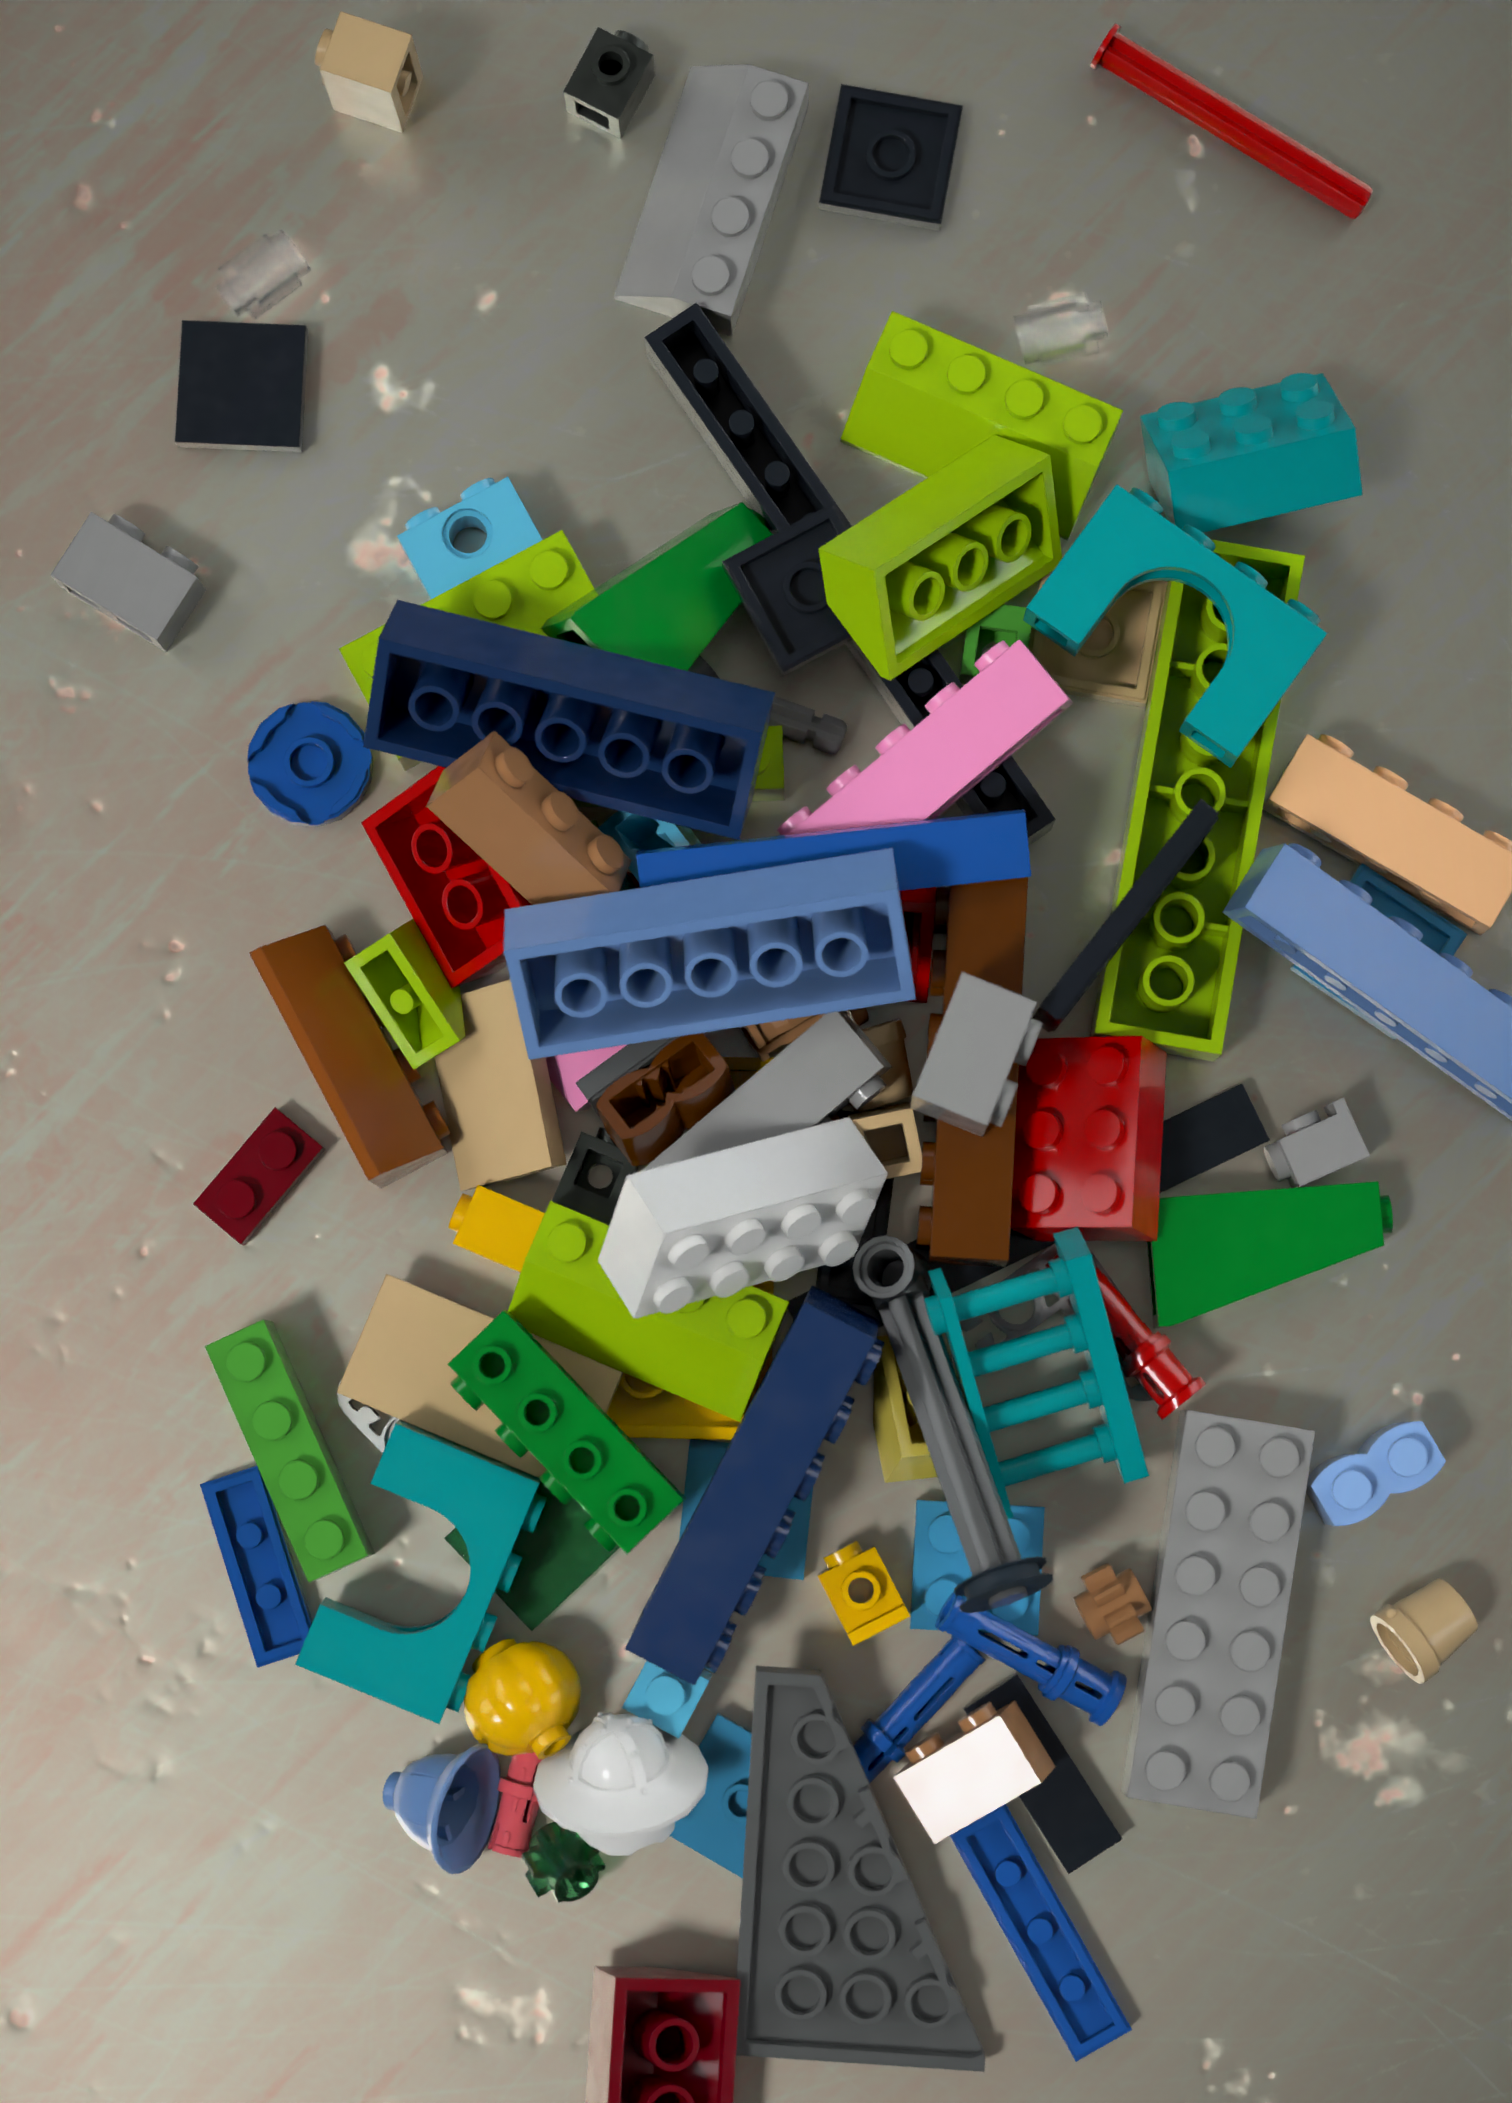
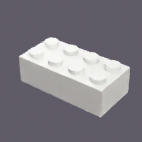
[598,1117,888,1319]

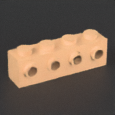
[1263,734,1512,936]

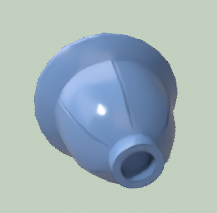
[383,1744,501,1874]

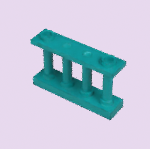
[923,1227,1149,1519]

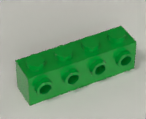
[447,1310,687,1554]

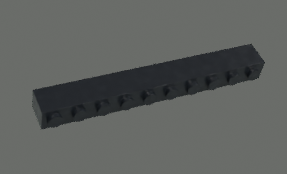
[644,303,1056,846]

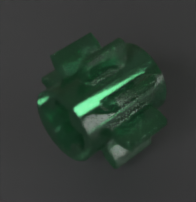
[521,1822,606,1903]

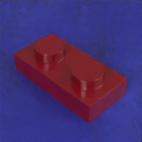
[193,1107,326,1246]

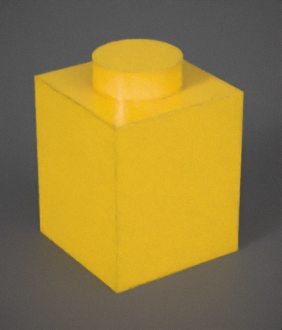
[448,1185,545,1273]

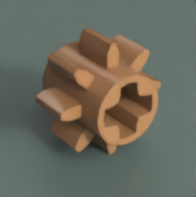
[1073,1563,1152,1645]

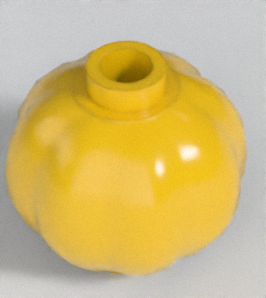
[464,1639,581,1759]

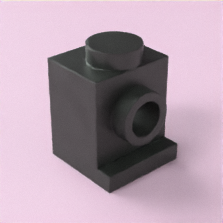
[552,1127,639,1226]

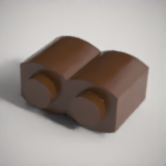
[596,1033,736,1166]

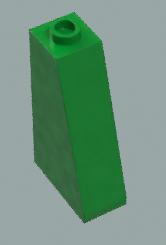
[540,502,773,671]
[1146,1181,1393,1329]

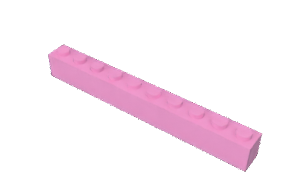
[546,639,1073,1112]

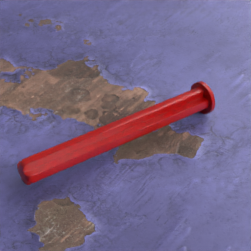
[1090,23,1373,219]

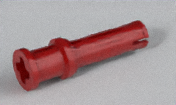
[1045,1254,1206,1420]

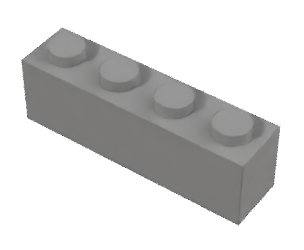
[640,1010,892,1172]

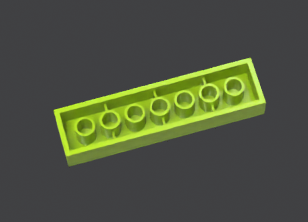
[1090,540,1305,1062]

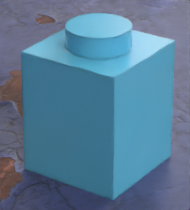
[622,1661,712,1739]

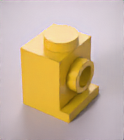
[817,1541,911,1646]

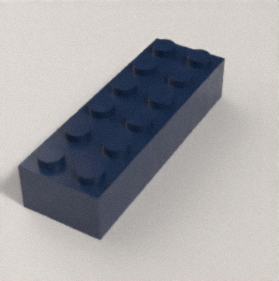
[363,600,775,840]
[625,1285,885,1686]

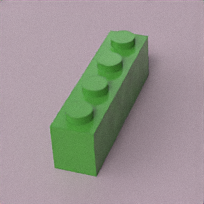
[205,1319,376,1583]

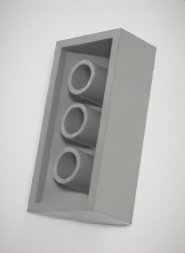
[614,64,809,336]

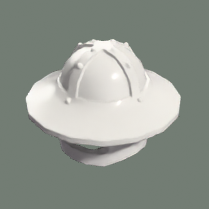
[533,1712,709,1856]

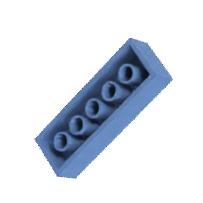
[504,848,916,1060]

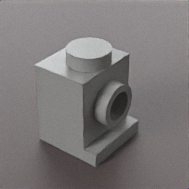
[1263,1097,1370,1188]

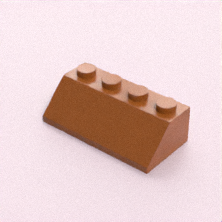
[249,925,451,1189]

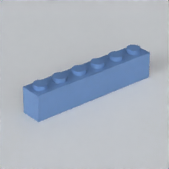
[1222,843,1512,1121]

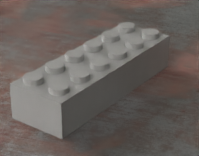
[1121,1410,1315,1819]

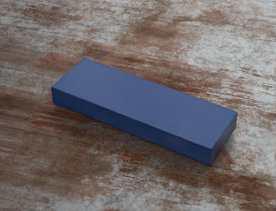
[200,1466,313,1668]

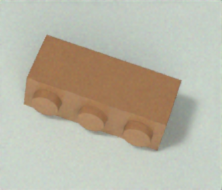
[426,731,632,905]

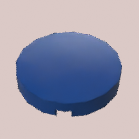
[247,701,373,827]

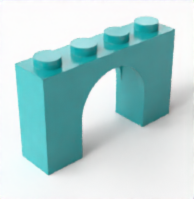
[1023,484,1328,768]
[295,1419,548,1724]

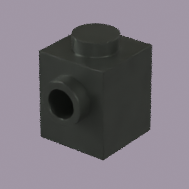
[563,27,655,139]

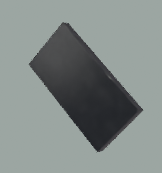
[1032,799,1219,1033]

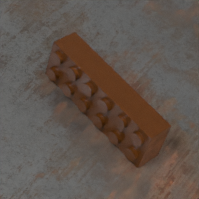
[916,877,1028,1268]

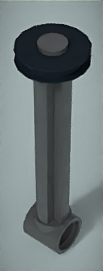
[853,1235,1053,1613]

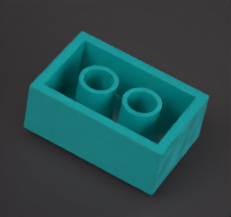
[1140,373,1363,533]

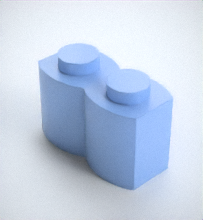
[1306,1421,1446,1526]

